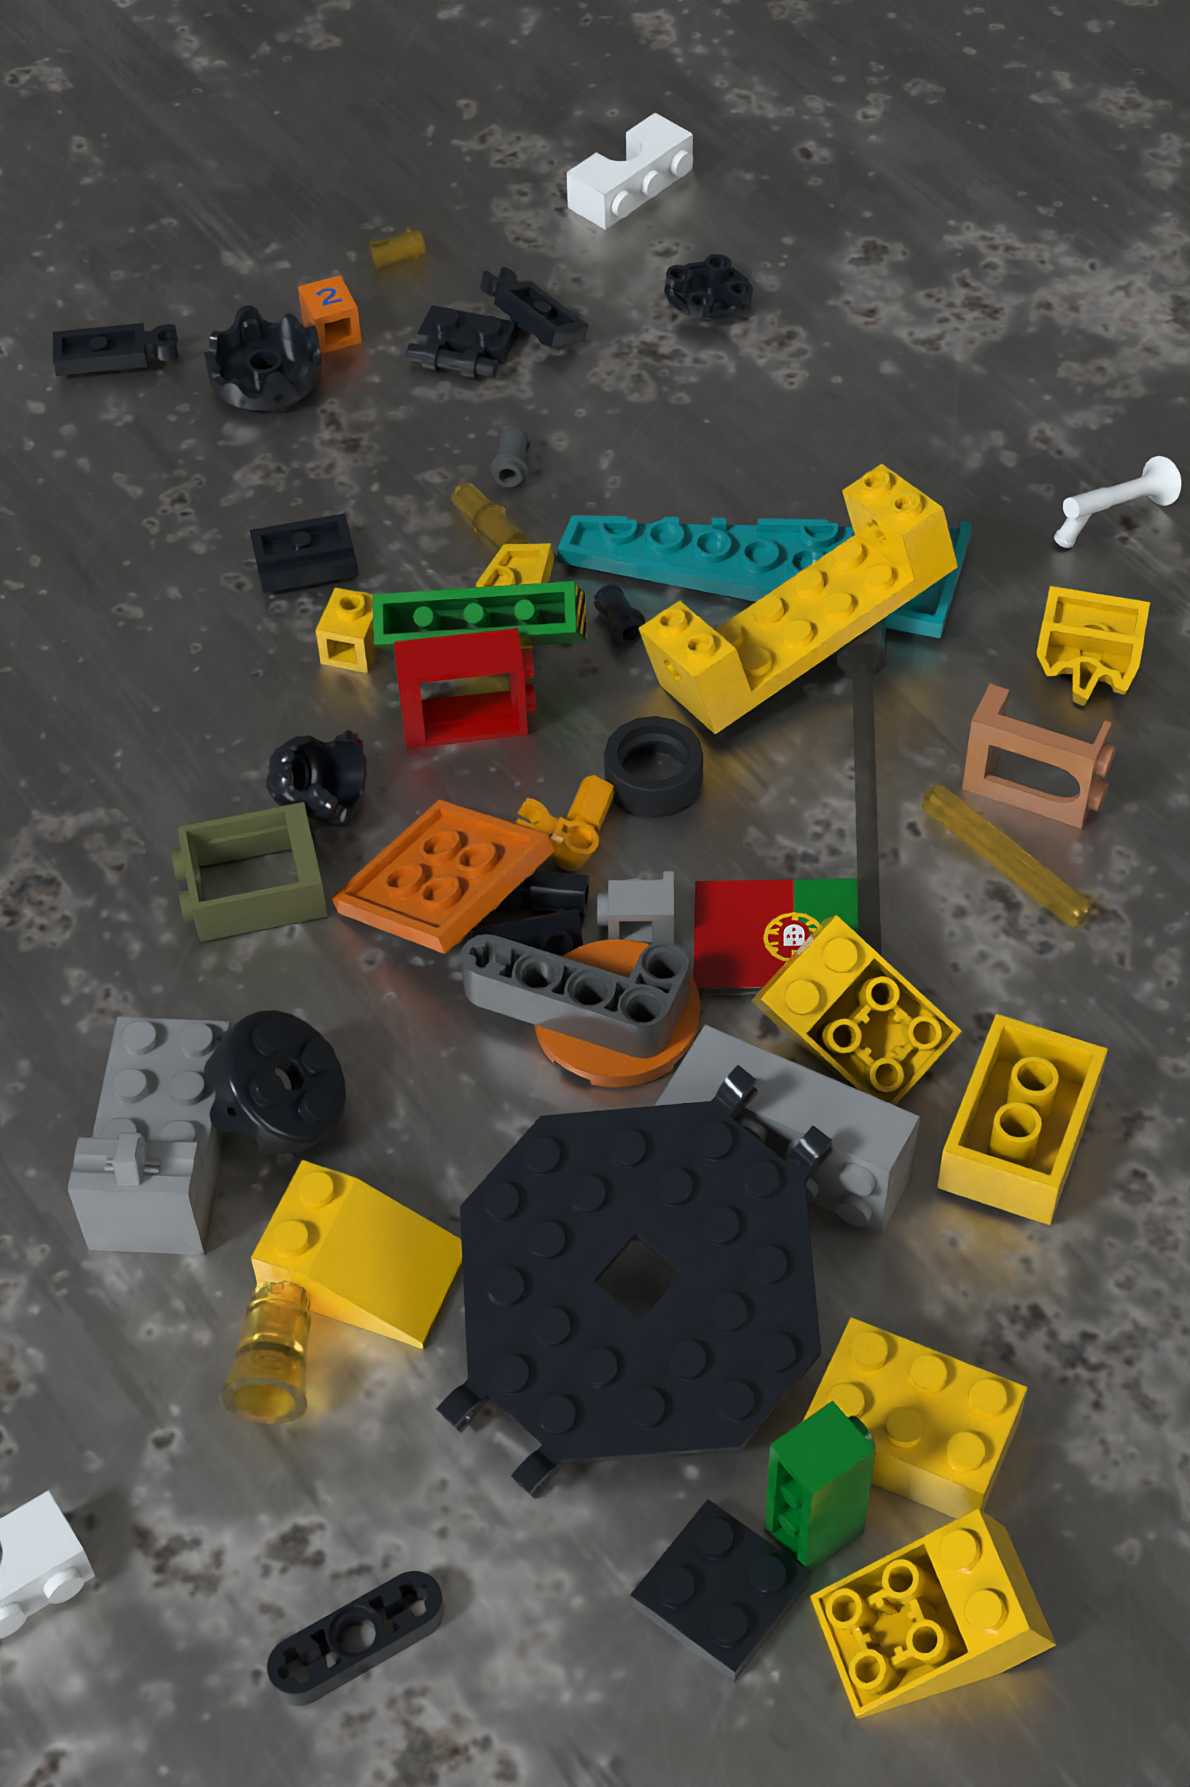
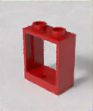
[394,628,536,749]

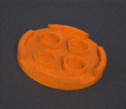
[534,939,701,1088]

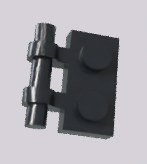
[406,305,518,379]

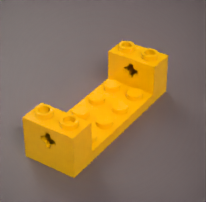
[638,464,958,734]

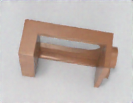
[962,684,1116,829]

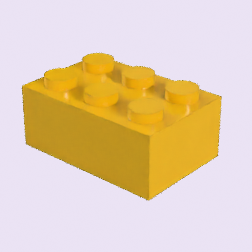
[937,1014,1108,1225]
[803,1317,1028,1519]

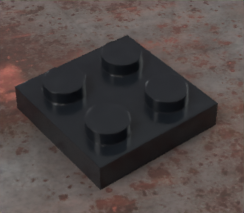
[630,1499,812,1682]

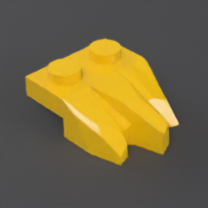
[1036,586,1150,706]

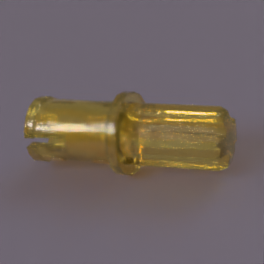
[450,483,527,550]

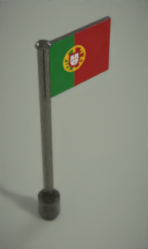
[693,618,888,995]

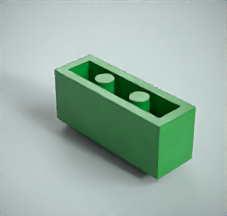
[764,1401,875,1572]

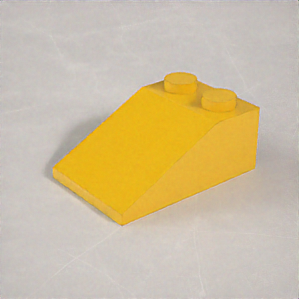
[251,1160,463,1349]

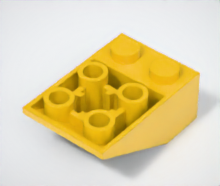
[751,915,962,1106]
[810,1508,1056,1719]

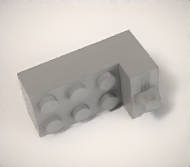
[67,1017,231,1255]
[655,1025,920,1233]

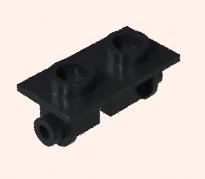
[468,908,583,956]

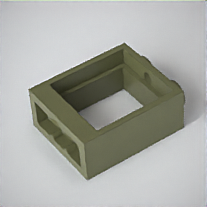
[171,802,328,942]

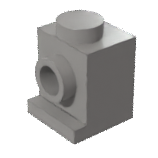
[597,871,674,945]

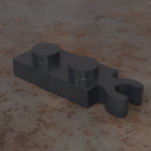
[480,267,588,349]
[53,323,179,376]

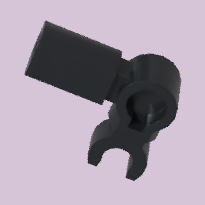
[495,870,589,915]

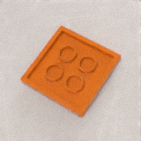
[331,799,555,954]

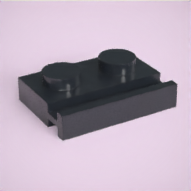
[250,513,359,593]

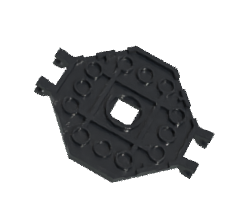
[436,1065,832,1499]

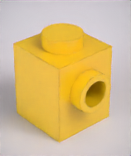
[316,587,379,673]

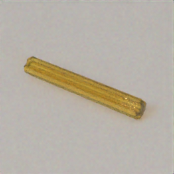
[921,784,1092,928]

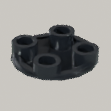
[664,254,753,321]

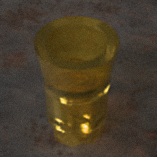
[220,1280,311,1424]

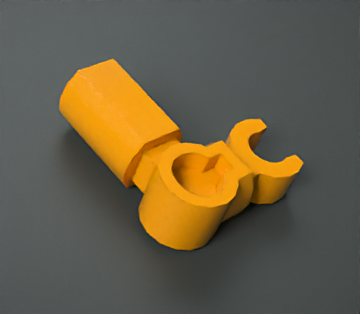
[514,775,615,871]

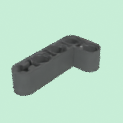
[460,934,690,1059]

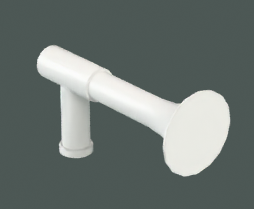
[1054,456,1182,548]

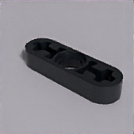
[267,1571,444,1706]

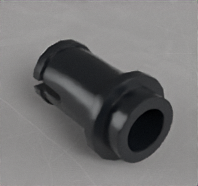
[593,584,646,645]

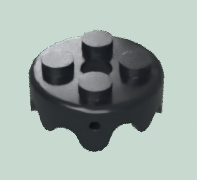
[204,305,322,411]
[204,1010,346,1157]

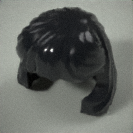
[266,730,367,827]

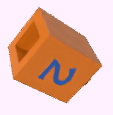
[298,275,362,354]

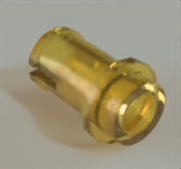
[368,227,427,270]

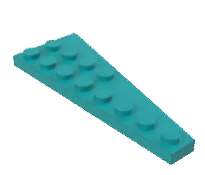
[557,515,972,638]

